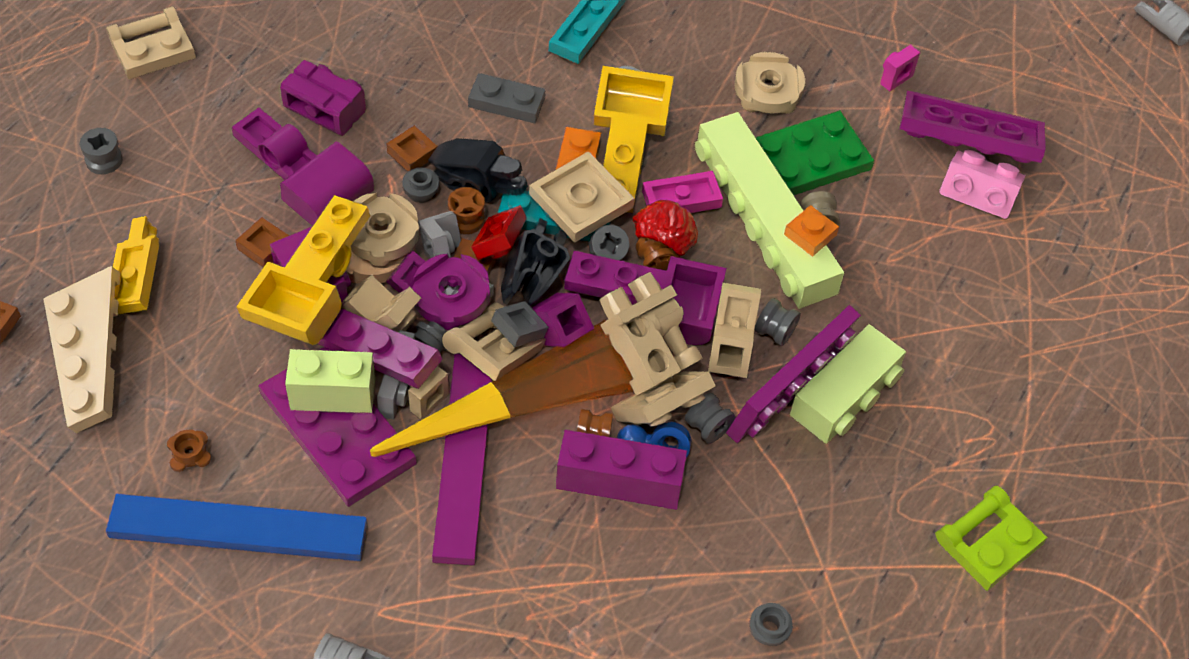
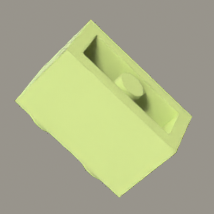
[285,349,375,413]

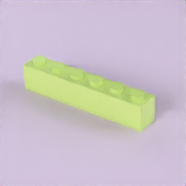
[695,112,844,309]

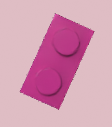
[642,171,723,213]

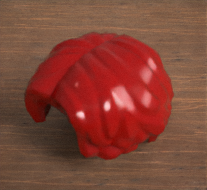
[633,200,698,256]

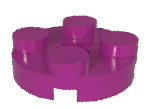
[412,254,491,331]

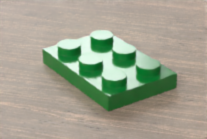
[755,110,874,196]

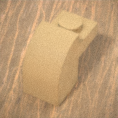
[341,275,421,333]
[708,283,761,378]

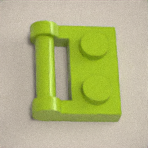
[936,486,1048,591]

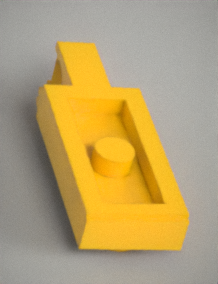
[113,216,159,314]

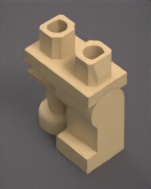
[600,272,703,396]

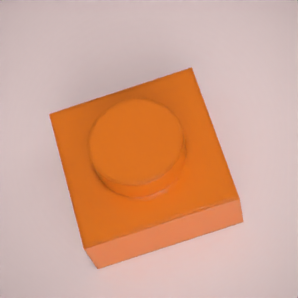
[784,205,839,257]

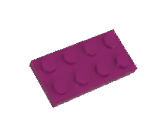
[899,90,1046,163]
[726,305,861,444]
[258,347,417,507]

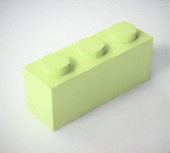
[790,324,906,444]

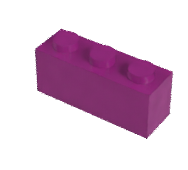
[556,430,687,510]

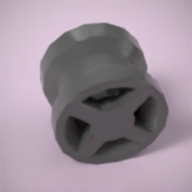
[80,128,123,174]
[589,225,629,260]
[754,298,801,346]
[685,393,736,444]

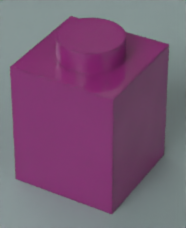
[532,293,594,347]

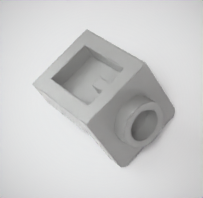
[418,211,461,259]

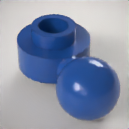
[617,422,692,458]

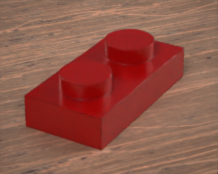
[471,205,527,260]

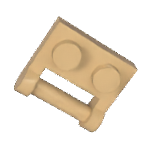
[106,6,196,80]
[442,303,546,381]

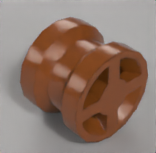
[448,187,485,234]
[635,238,680,271]
[577,409,613,437]

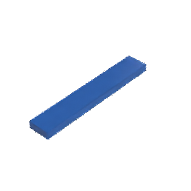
[106,494,367,561]

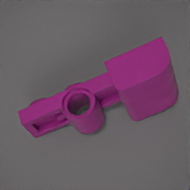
[232,107,374,226]
[564,251,727,345]

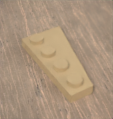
[43,266,120,433]

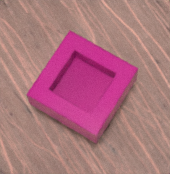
[880,44,920,92]

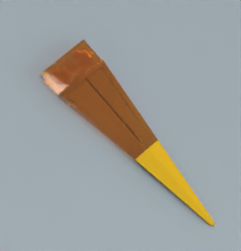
[370,320,634,457]

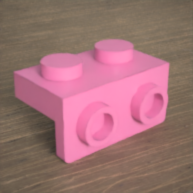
[940,150,1026,219]

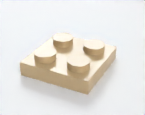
[529,151,635,243]
[611,372,715,427]

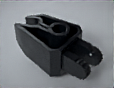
[428,138,528,203]
[501,218,571,308]

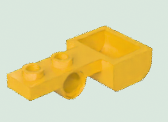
[594,66,674,213]
[236,195,370,345]

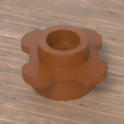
[167,430,211,472]

